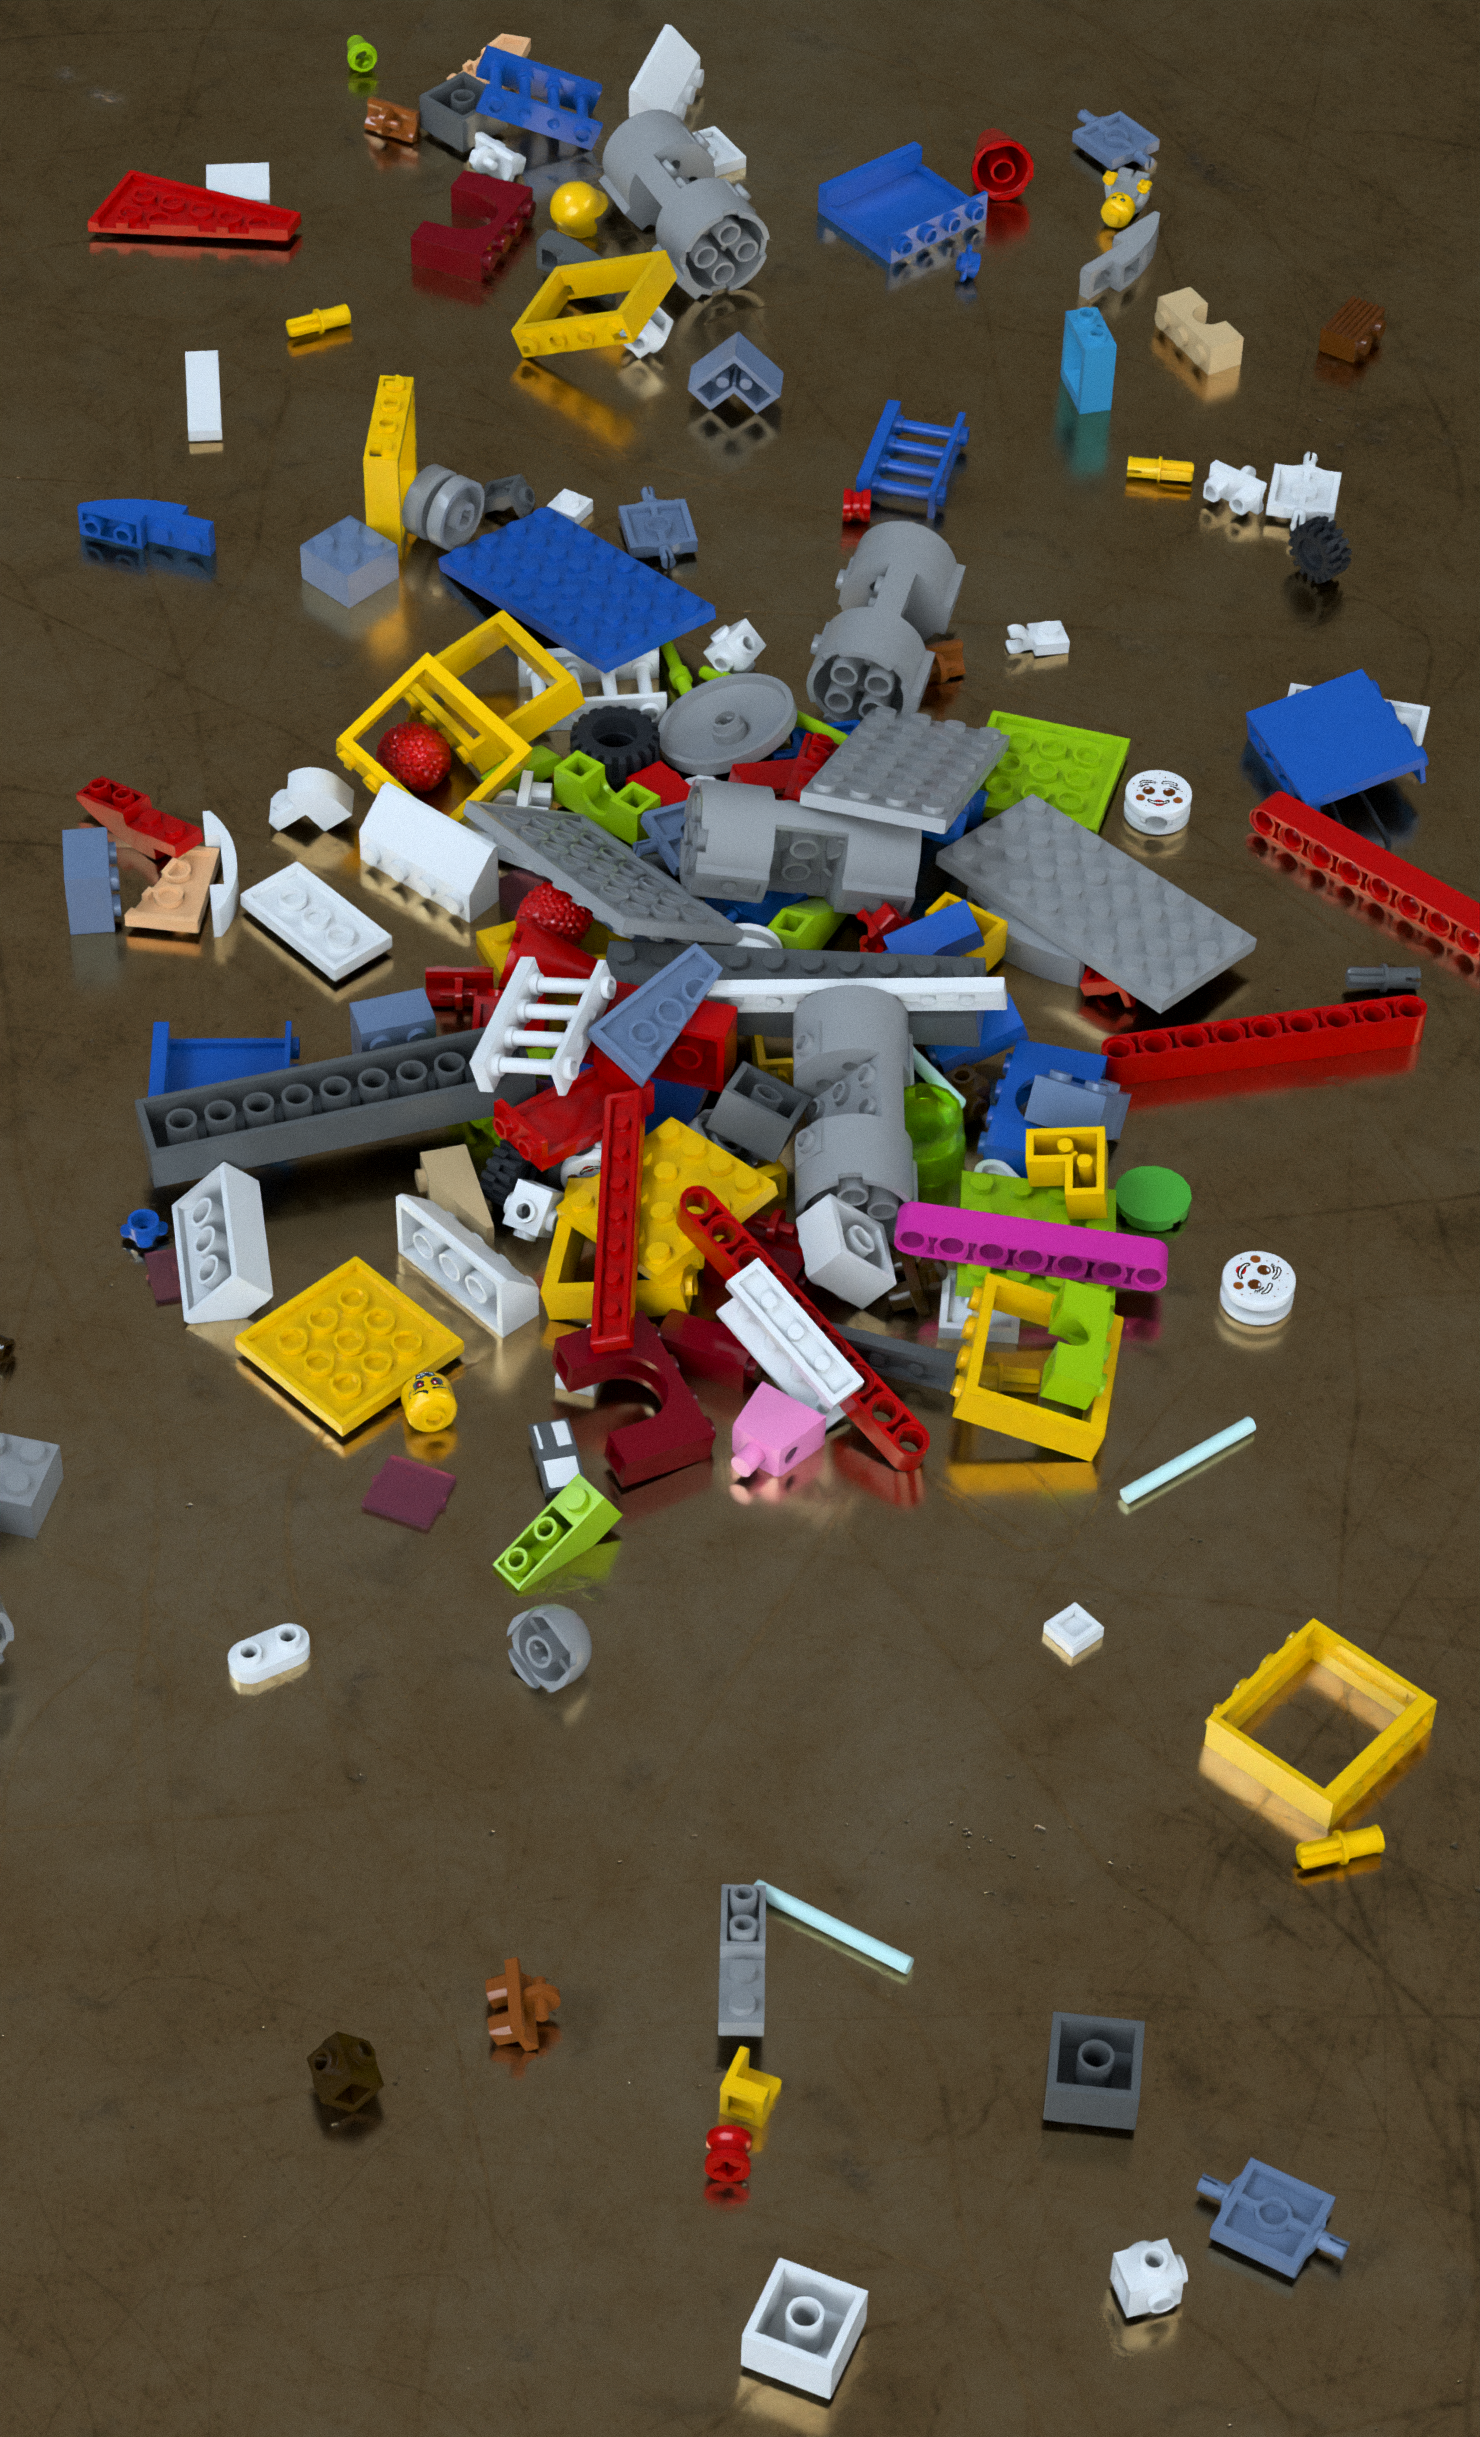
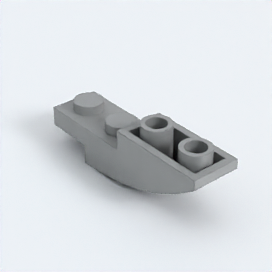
[1079,211,1160,300]
[967,887,1085,987]
[718,1884,766,2037]

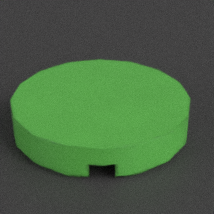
[1114,1166,1192,1231]

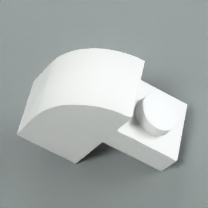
[269,767,354,831]

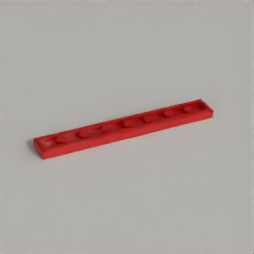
[590,1088,646,1354]

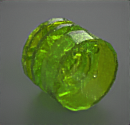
[904,1083,967,1188]

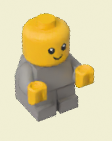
[1101,167,1152,228]

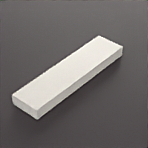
[185,350,222,441]

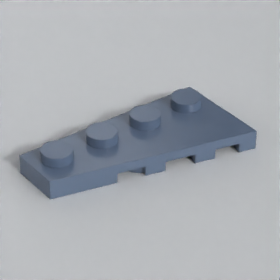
[587,943,723,1088]

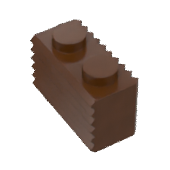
[1318,295,1387,364]

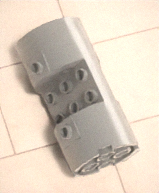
[598,109,770,300]
[806,521,966,723]
[679,778,922,920]
[793,985,918,1244]

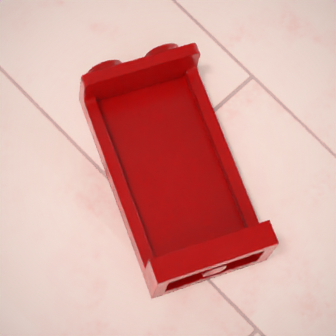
[492,1046,655,1171]

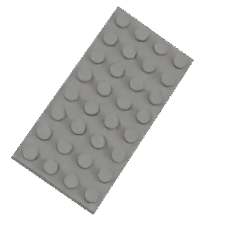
[799,706,1010,834]
[935,794,1257,1014]
[463,800,745,946]

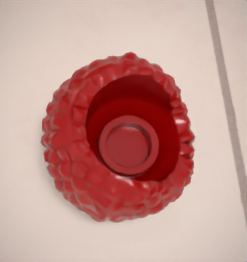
[376,721,452,793]
[514,881,594,946]

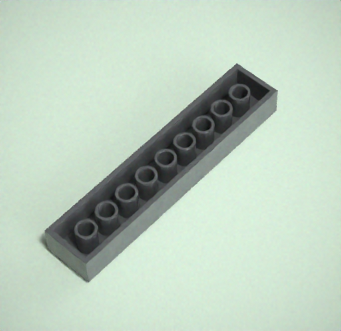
[605,941,987,1047]
[134,1027,536,1188]

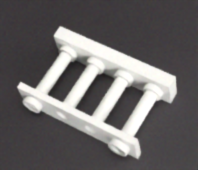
[518,647,667,731]
[469,957,616,1096]
[716,1258,865,1430]

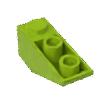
[767,896,848,950]
[492,1473,623,1592]

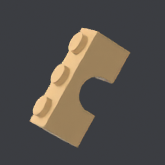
[1155,287,1244,375]

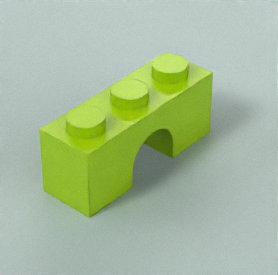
[554,750,661,845]
[1040,1279,1115,1410]

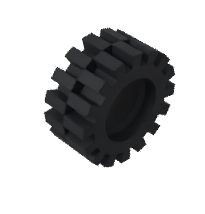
[1288,516,1352,583]
[480,1139,543,1208]

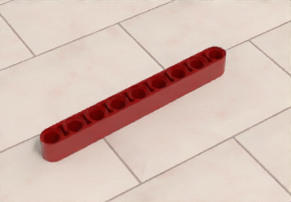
[1249,791,1480,961]
[1100,995,1427,1086]
[676,1185,930,1472]

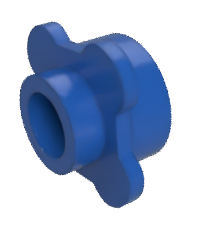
[955,244,981,282]
[120,1209,168,1248]

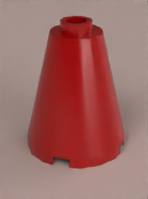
[971,128,1034,201]
[498,916,599,996]

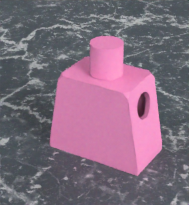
[731,1381,826,1477]

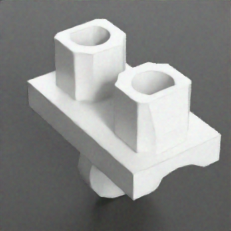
[469,132,526,182]
[1203,460,1267,515]
[493,770,553,810]

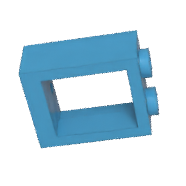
[1060,307,1117,414]

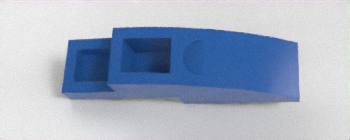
[77,499,216,557]

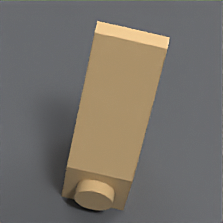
[415,1144,495,1251]

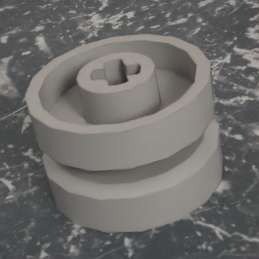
[402,464,485,552]

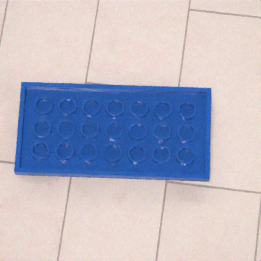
[438,507,716,674]

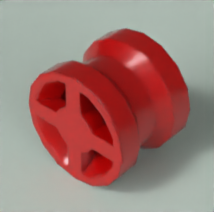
[843,488,871,523]
[705,2125,752,2182]

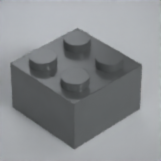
[419,72,508,152]
[705,1061,812,1164]
[1043,2011,1145,2130]

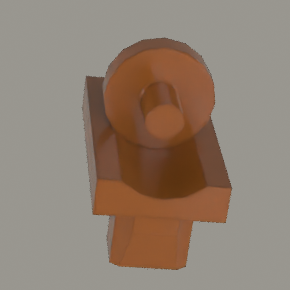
[364,96,421,143]
[925,638,966,683]
[485,1957,561,2052]

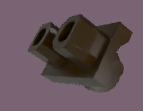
[887,1251,948,1317]

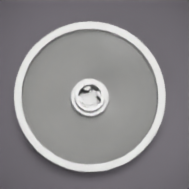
[658,673,797,775]

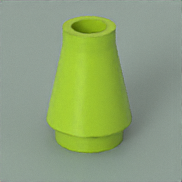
[347,35,377,72]

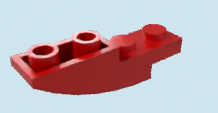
[782,732,840,803]
[75,776,204,860]

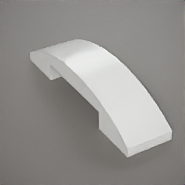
[202,811,239,937]

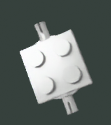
[1266,452,1342,531]

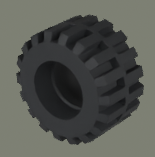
[570,705,660,793]

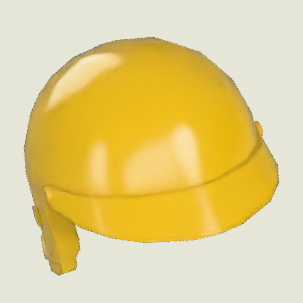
[550,181,609,238]

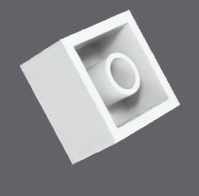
[796,1193,897,1310]
[741,2257,868,2400]

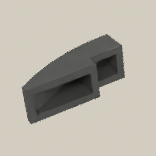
[536,229,616,303]

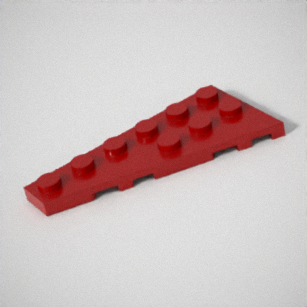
[87,170,302,241]

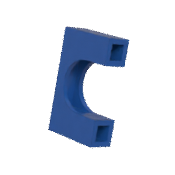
[881,899,1029,1073]
[977,1039,1108,1179]

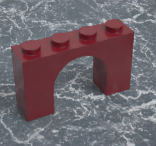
[410,170,536,282]
[659,1237,811,1393]
[551,1310,716,1488]

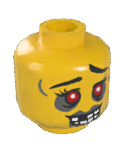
[401,1372,458,1432]

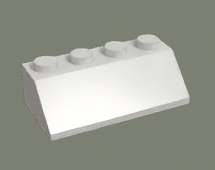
[629,24,704,121]
[359,782,499,923]
[172,1161,274,1324]
[396,1193,539,1338]

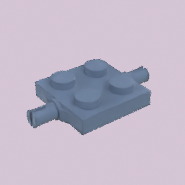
[1072,109,1160,170]
[618,486,698,569]
[633,800,687,876]
[1196,2157,1350,2279]

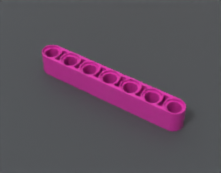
[894,1202,1168,1292]

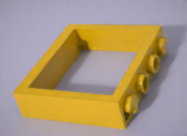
[511,250,678,358]
[363,375,418,559]
[403,610,586,775]
[335,652,533,826]
[540,1177,705,1320]
[950,1272,1124,1462]
[1204,1618,1437,1830]

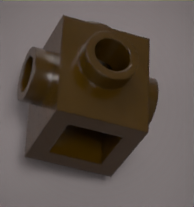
[929,1063,991,1131]
[307,2031,384,2112]

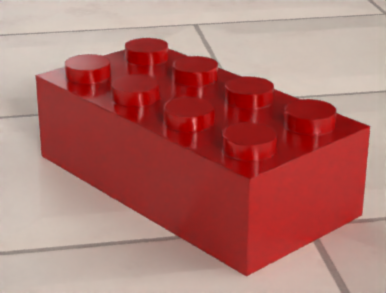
[576,975,738,1093]

